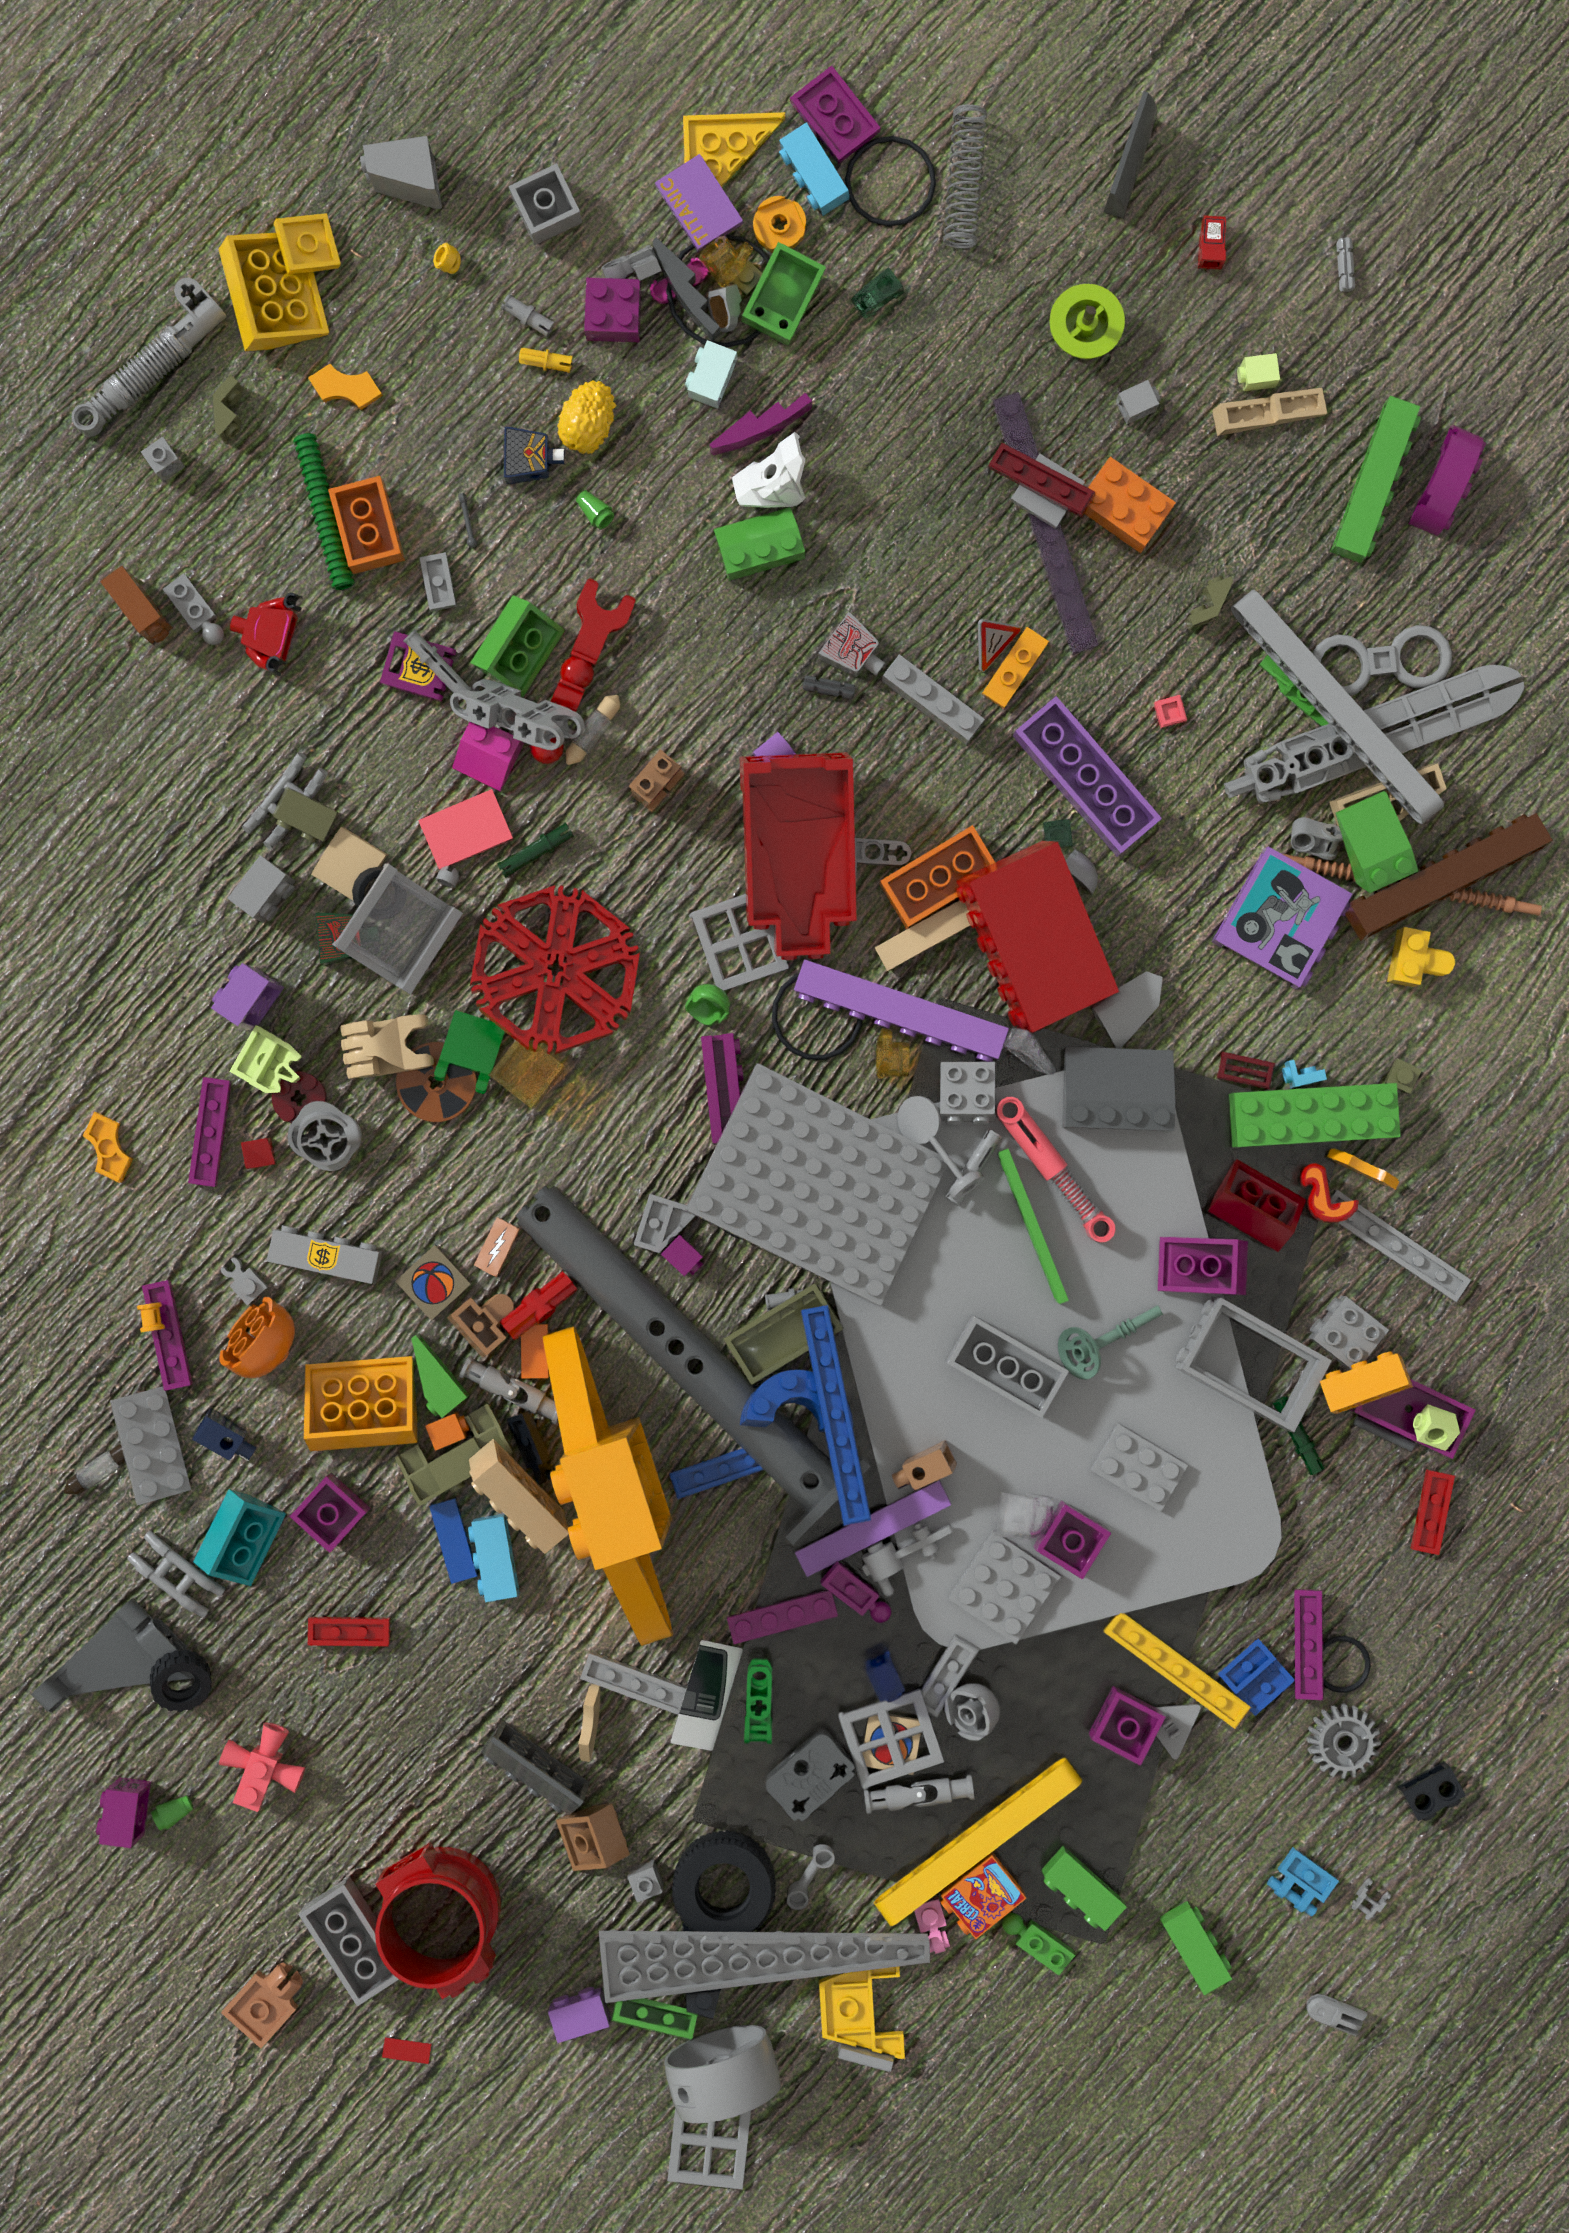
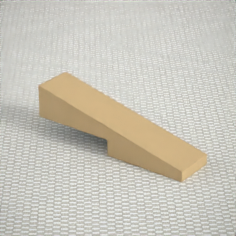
[1212,388,1327,436]

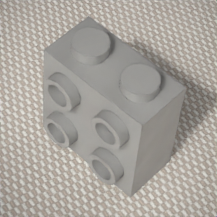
[940,1062,995,1125]
[1308,1296,1389,1370]

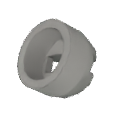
[436,866,459,888]

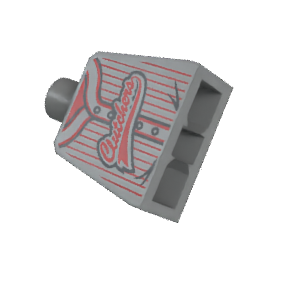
[818,612,886,677]

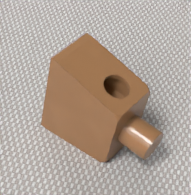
[892,1440,957,1490]

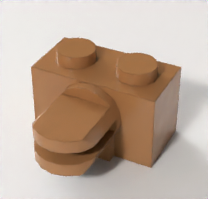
[447,1294,514,1358]

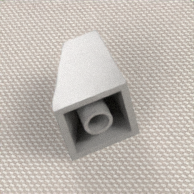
[360,136,442,209]

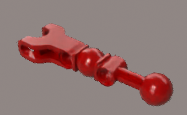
[530,578,635,764]

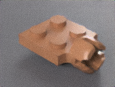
[221,1962,303,2049]

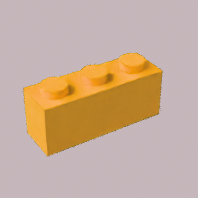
[1320,1351,1413,1414]

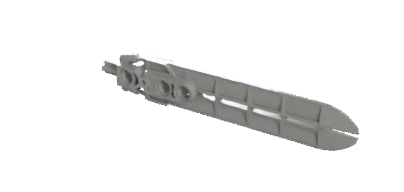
[1224,665,1524,803]

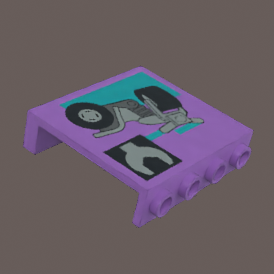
[1212,846,1352,989]

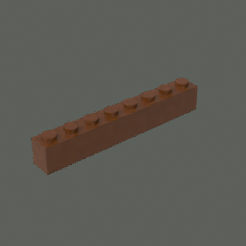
[1345,813,1553,941]

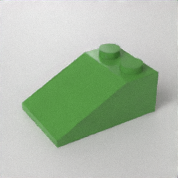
[1335,791,1418,893]

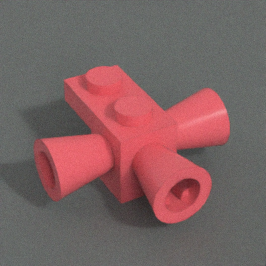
[219,1722,305,1812]

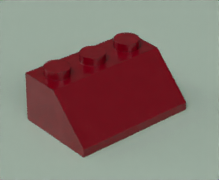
[1208,1159,1306,1252]

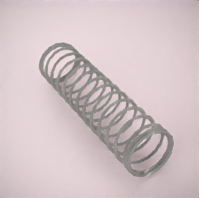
[943,104,987,248]

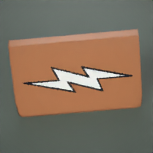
[474,1217,521,1277]

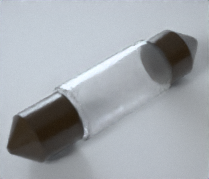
[64,1443,126,1495]

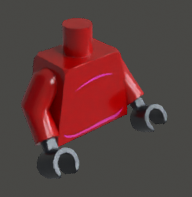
[230,592,303,676]

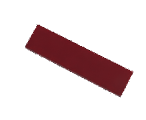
[988,443,1095,518]

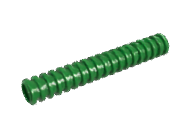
[293,433,355,590]

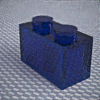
[865,1651,905,1703]

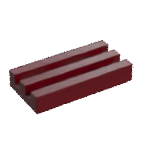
[1216,1052,1275,1089]

